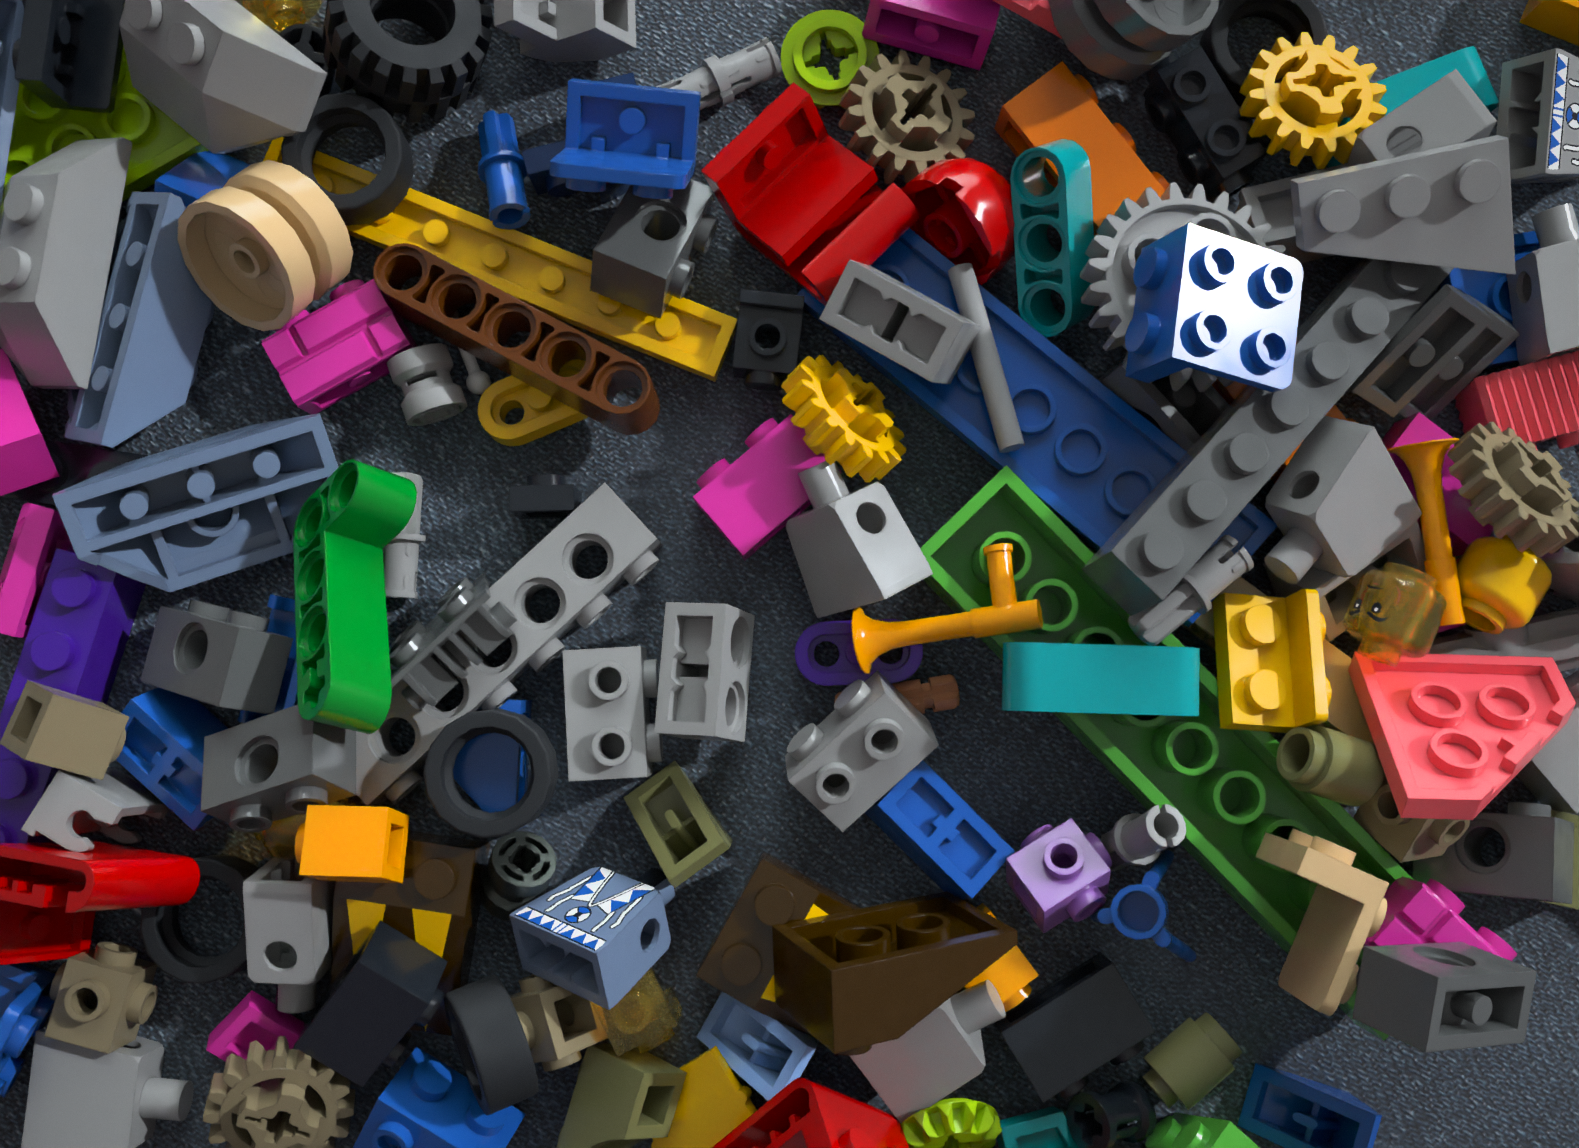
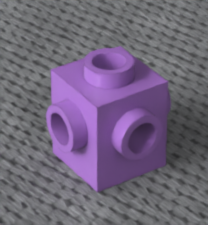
[1006,818,1112,934]

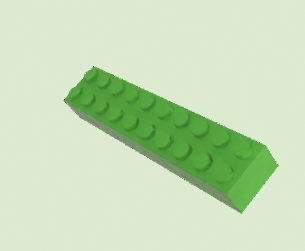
[920,465,1414,1041]

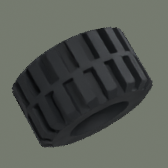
[322,0,493,122]

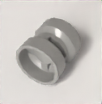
[386,343,467,426]

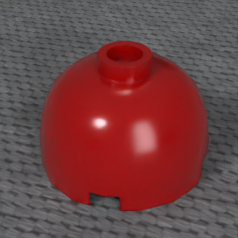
[901,158,1015,285]

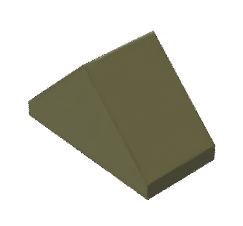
[624,761,733,888]

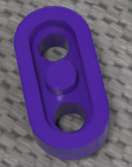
[795,619,923,686]

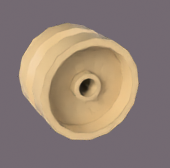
[177,160,353,331]

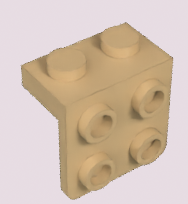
[1256,829,1389,1016]

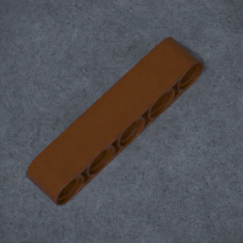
[373,243,660,435]

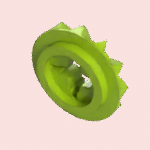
[781,10,879,110]
[901,1098,1002,1148]

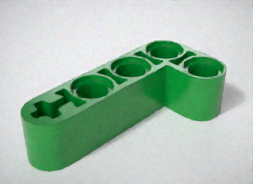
[293,459,417,734]

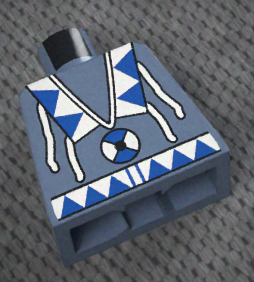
[509,867,675,1010]

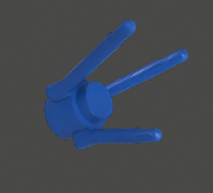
[1090,850,1196,962]

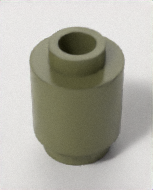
[1276,725,1384,807]
[1142,1012,1243,1111]

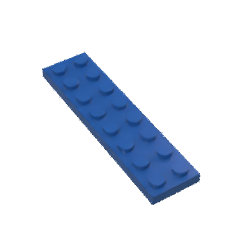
[797,228,1277,627]

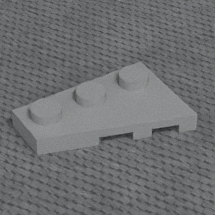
[1290,135,1516,275]

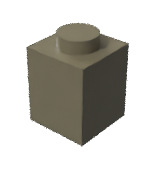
[0,680,129,780]

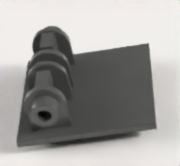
[390,573,517,711]

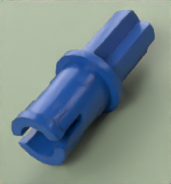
[477,110,531,230]

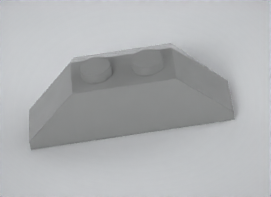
[119,0,328,154]
[0,137,133,389]

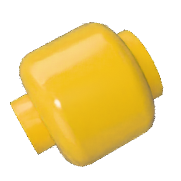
[1457,535,1552,634]

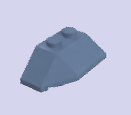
[64,192,214,448]
[52,413,338,592]

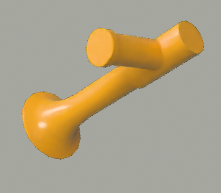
[1387,438,1465,626]
[851,543,1043,674]

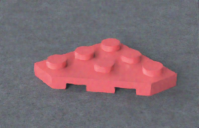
[1348,652,1576,820]

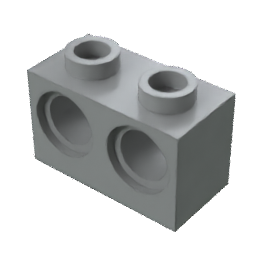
[819,259,982,384]
[654,602,755,742]

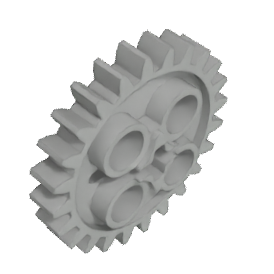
[1080,182,1286,392]

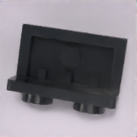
[12,0,125,113]

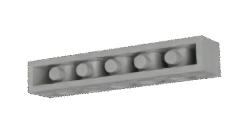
[356,483,662,806]

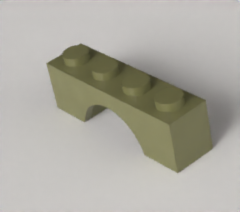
[556,1043,687,1148]

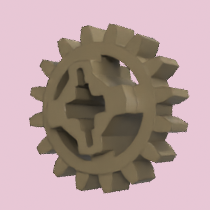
[838,50,975,185]
[1447,422,1579,557]
[203,1036,355,1148]

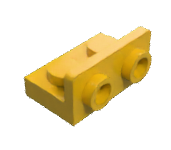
[1212,588,1332,733]

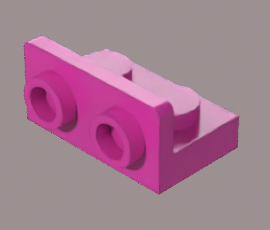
[0,502,75,638]

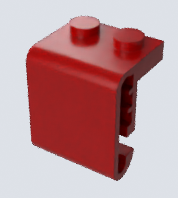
[701,82,920,306]
[0,841,200,965]
[712,1078,909,1148]

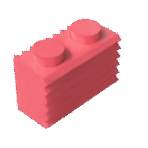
[1455,351,1579,450]

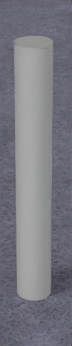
[948,263,1025,453]

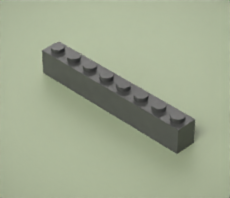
[1082,258,1454,616]

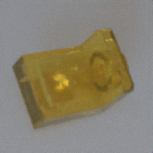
[590,968,683,1057]

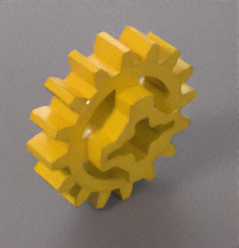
[1239,32,1387,169]
[781,355,906,483]

